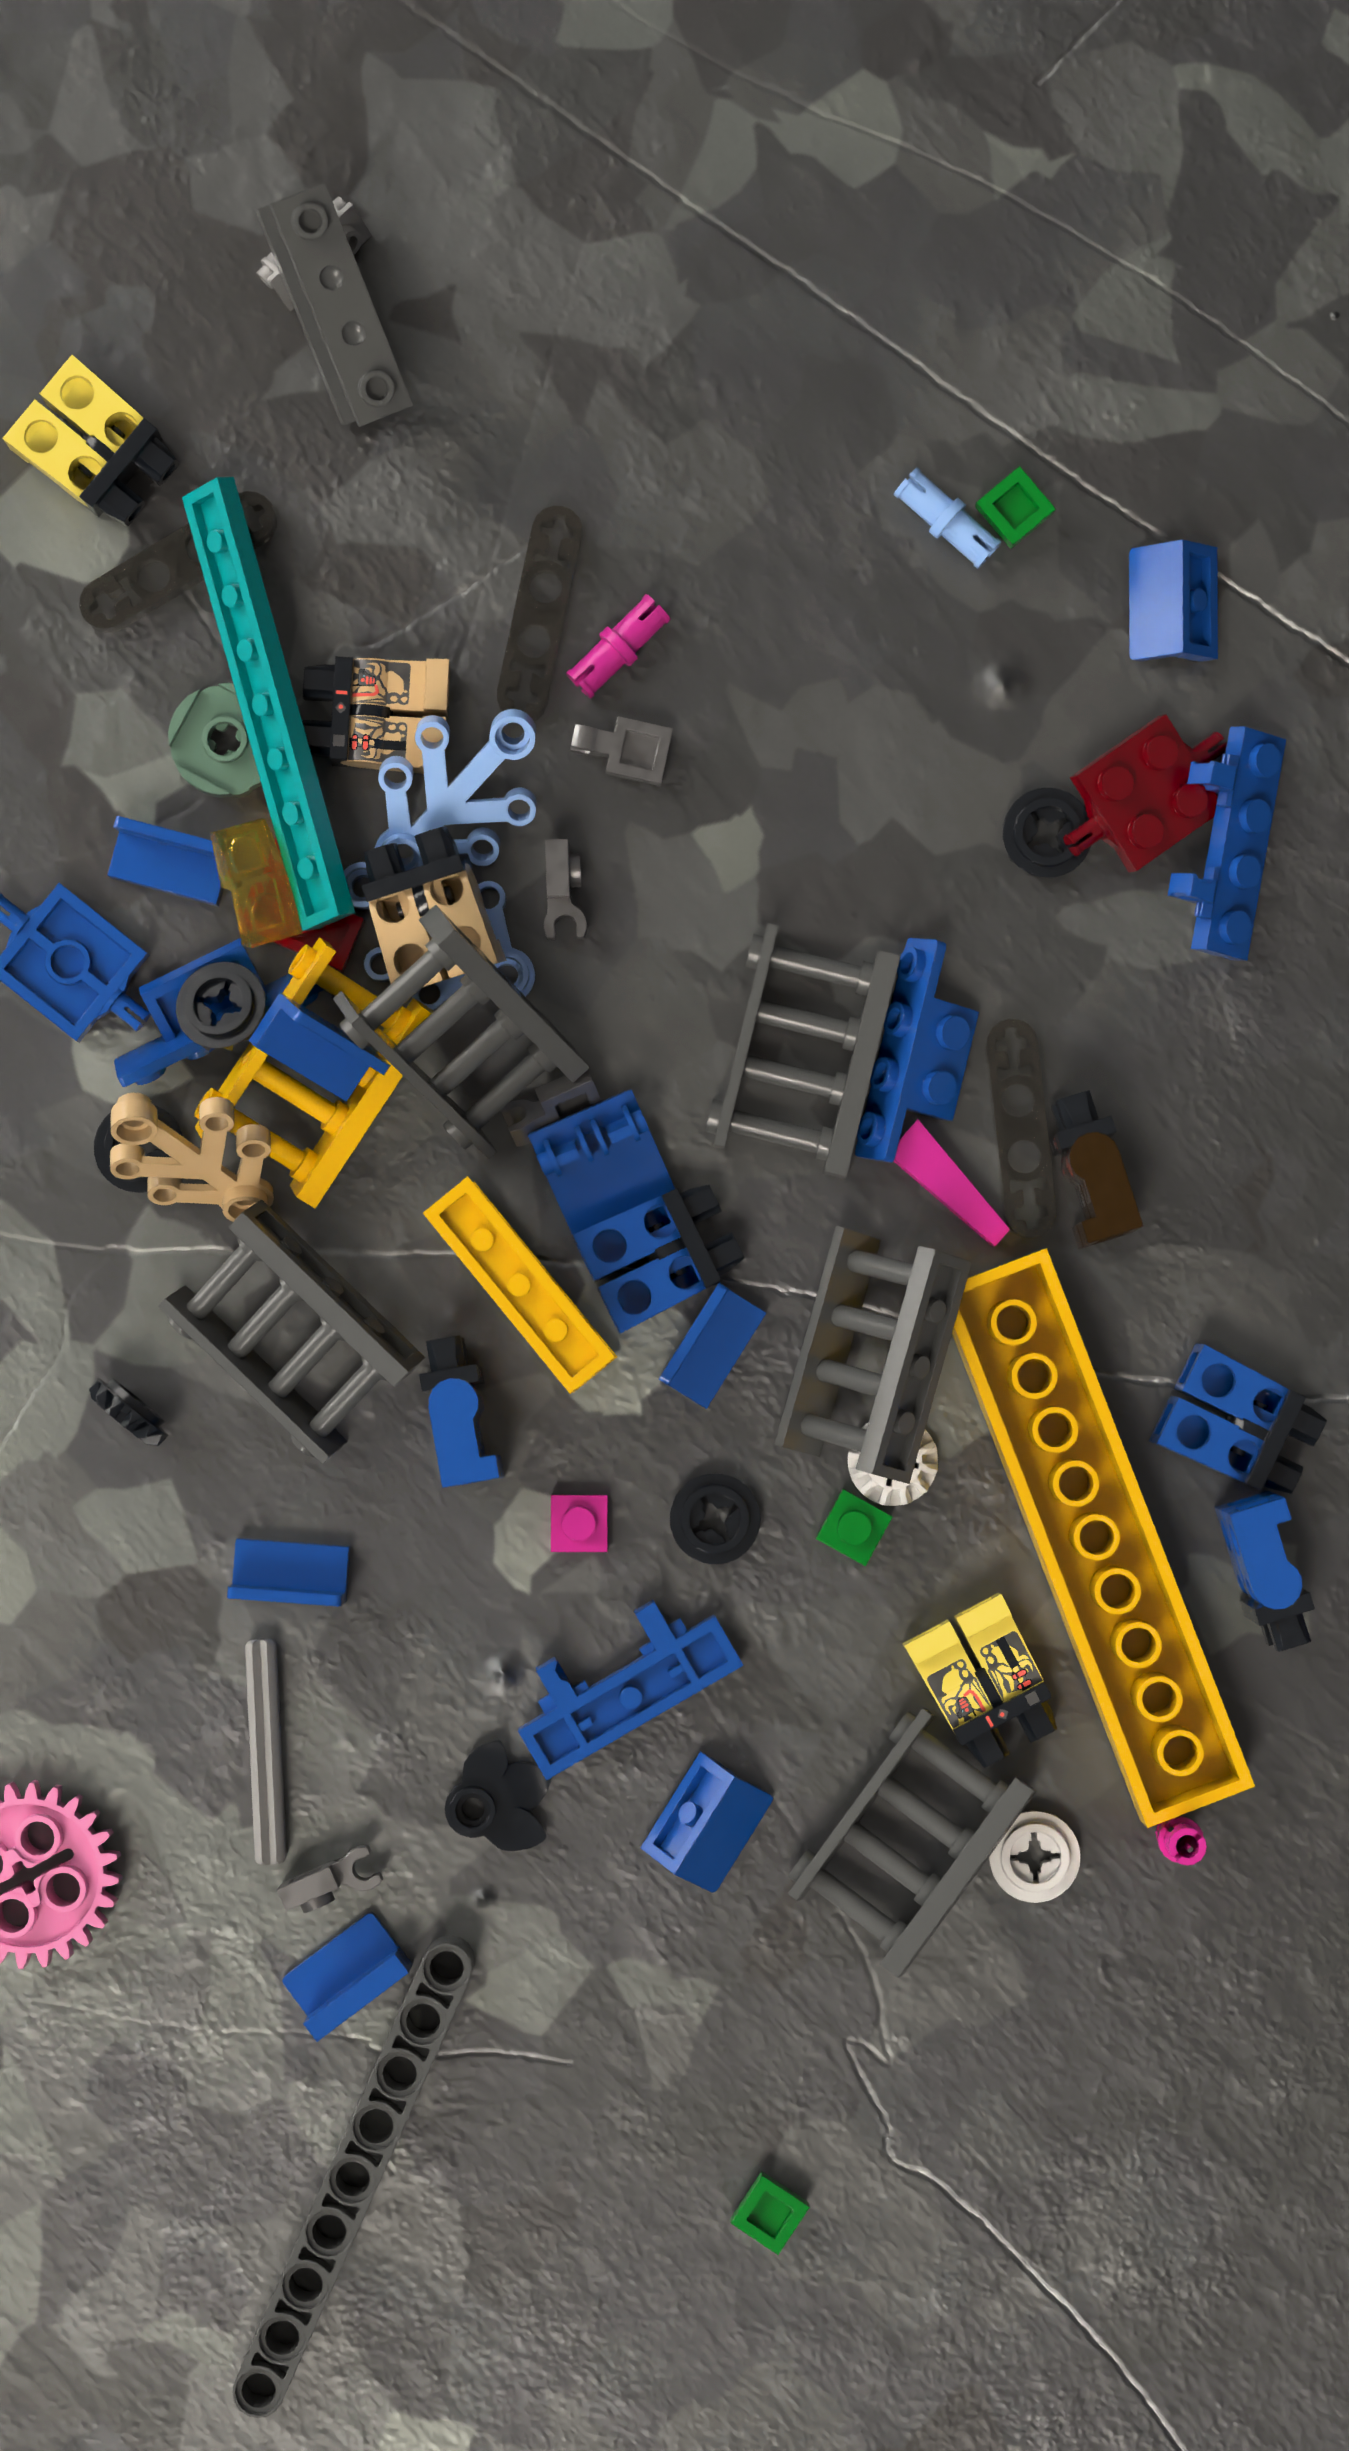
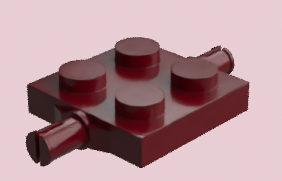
[1063,714,1227,872]

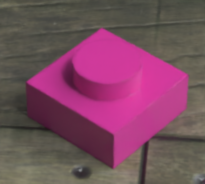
[551,1494,608,1552]

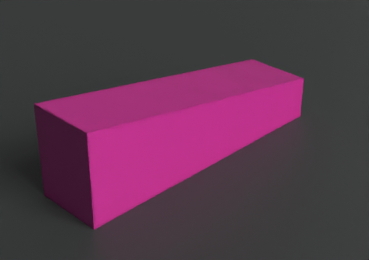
[893,1119,1010,1247]

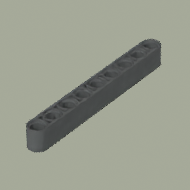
[232,1935,475,2418]

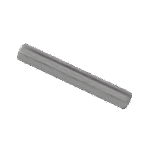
[245,1638,287,1865]

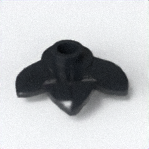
[445,1740,552,1851]

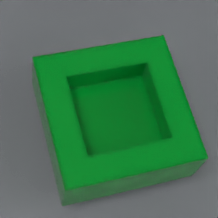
[975,466,1056,549]
[815,1489,893,1567]
[730,2171,810,2255]

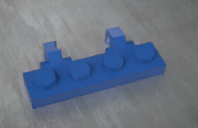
[1167,726,1286,961]
[518,1600,744,1780]

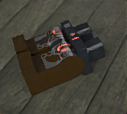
[1048,1090,1143,1249]

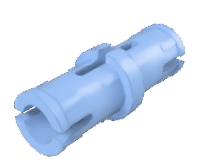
[893,467,1002,569]

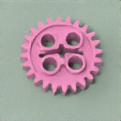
[0,1780,122,1969]

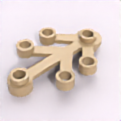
[110,1093,274,1222]

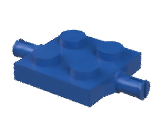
[0,883,151,1043]

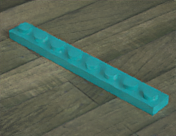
[182,477,355,931]

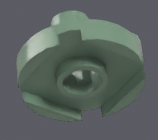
[168,683,262,798]

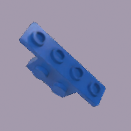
[114,938,324,1087]
[855,938,979,1163]

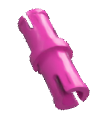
[566,594,671,699]
[1155,1816,1207,1866]

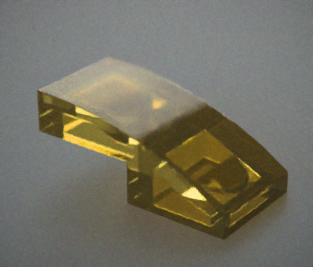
[210,818,302,948]

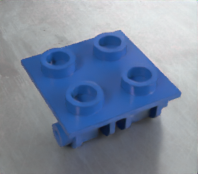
[527,1089,675,1235]

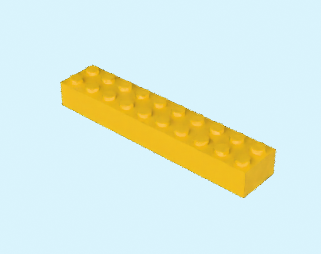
[952,1248,1255,1828]

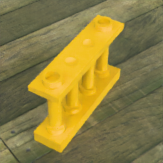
[194,937,434,1209]
[423,1176,618,1394]

